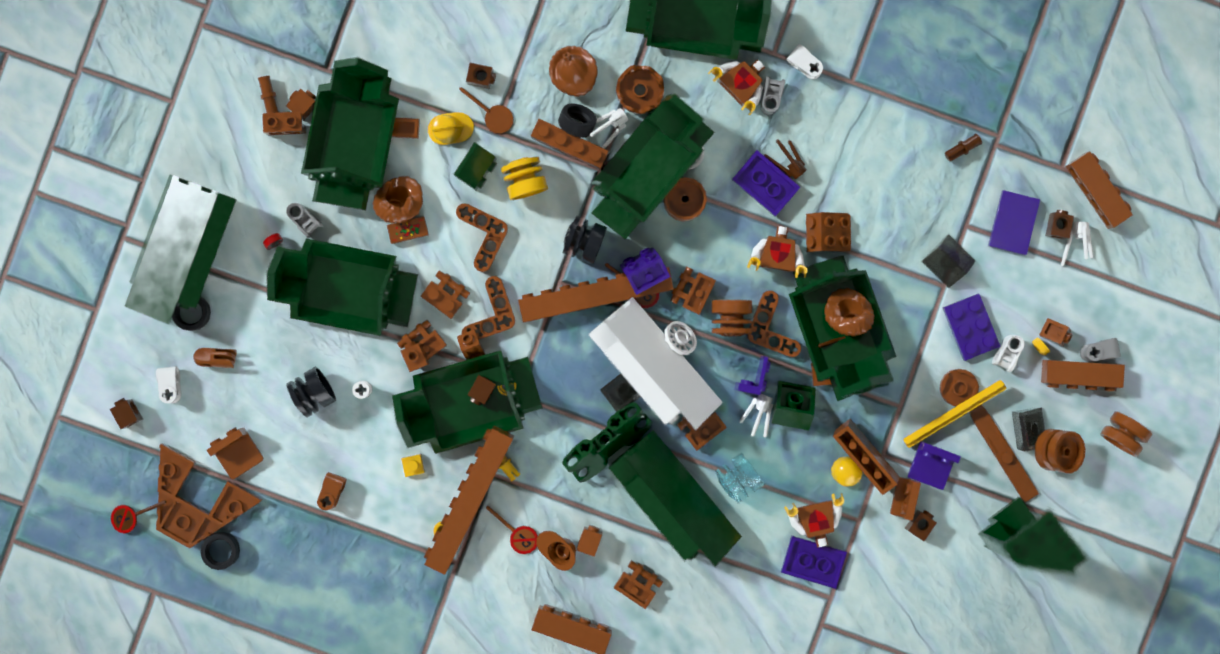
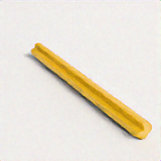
[903,380,1006,448]

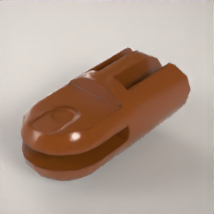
[193,348,237,368]

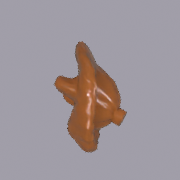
[549,46,598,97]
[373,176,423,223]
[825,288,874,336]

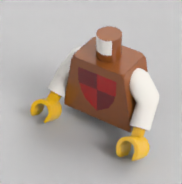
[708,60,765,115]
[747,226,807,278]
[784,493,844,547]

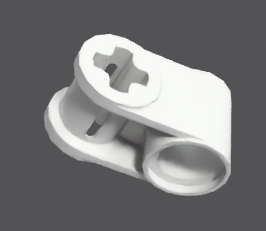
[786,44,823,80]
[992,335,1025,373]
[156,366,181,404]

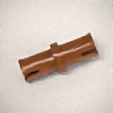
[258,76,279,113]

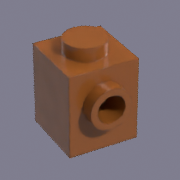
[286,88,316,121]
[401,341,429,372]

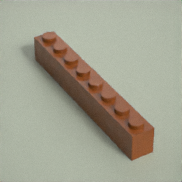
[518,267,674,322]
[424,426,514,575]

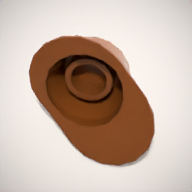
[536,531,576,571]

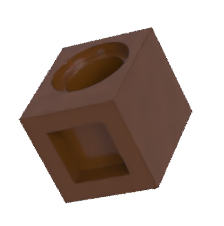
[466,62,496,89]
[1045,210,1074,240]
[468,375,497,406]
[110,398,143,429]
[905,510,937,541]

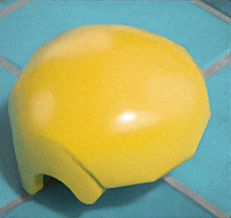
[831,456,863,487]

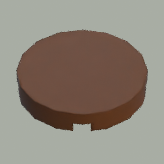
[939,369,979,406]

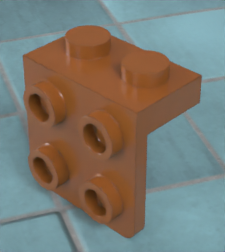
[806,212,851,252]
[206,427,264,479]

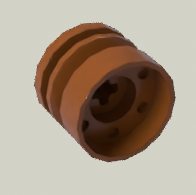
[712,300,752,336]

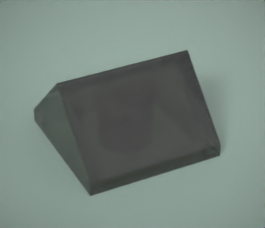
[921,234,975,288]
[600,373,641,412]
[1012,407,1045,451]

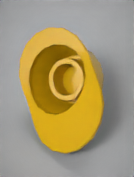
[428,112,474,145]

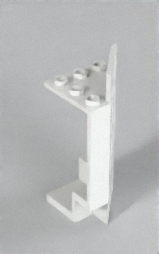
[589,297,723,429]

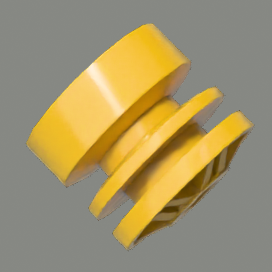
[500,157,548,201]

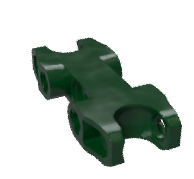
[562,402,653,483]

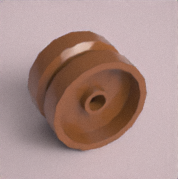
[663,177,707,222]
[1100,411,1153,457]
[1035,429,1086,473]

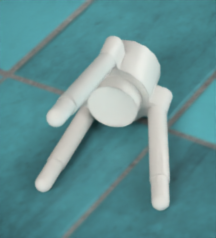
[590,108,629,149]
[1061,222,1093,266]
[739,394,774,437]

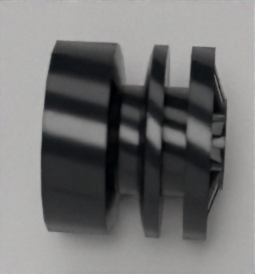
[563,216,607,264]
[286,367,336,418]

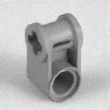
[761,76,785,115]
[286,203,323,238]
[1080,338,1121,361]

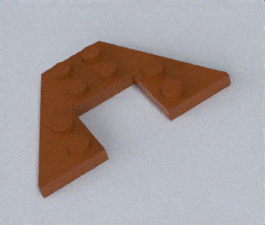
[156,443,263,549]

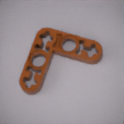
[456,203,508,272]
[462,276,515,340]
[747,291,801,357]

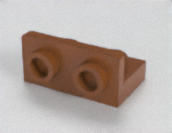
[262,112,306,135]
[890,477,921,521]

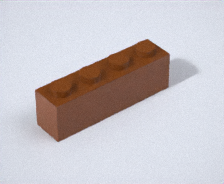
[531,119,609,171]
[1065,151,1133,229]
[1041,360,1125,391]
[833,419,900,495]
[531,604,612,654]

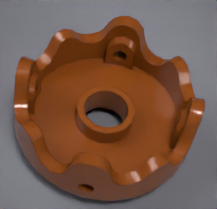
[616,65,664,114]

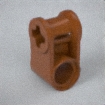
[317,472,347,510]

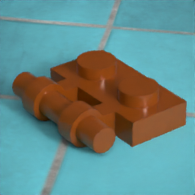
[670,266,716,315]
[420,270,470,319]
[397,320,447,360]
[677,412,727,451]
[613,560,663,609]

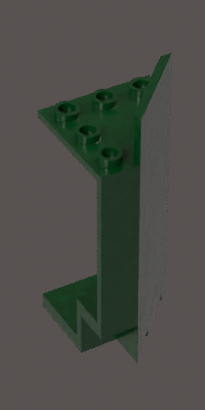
[625,0,771,60]
[301,57,399,211]
[591,94,715,240]
[266,238,418,336]
[789,256,897,401]
[392,350,543,454]
[609,430,742,567]
[978,497,1088,575]

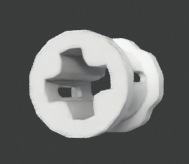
[352,381,372,399]

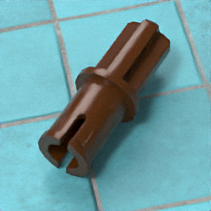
[944,134,982,162]

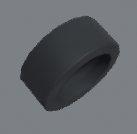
[558,103,597,138]
[172,296,211,331]
[200,532,240,570]

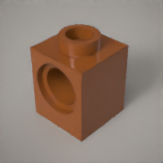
[577,525,602,557]

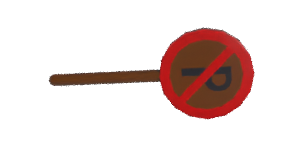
[111,500,167,534]

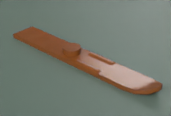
[970,405,1039,503]

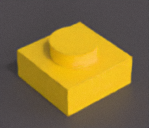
[401,454,425,477]

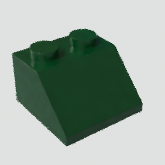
[453,142,497,191]
[771,380,816,431]

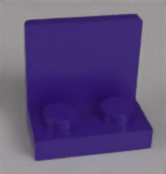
[620,247,670,295]
[735,356,771,395]
[907,442,961,490]

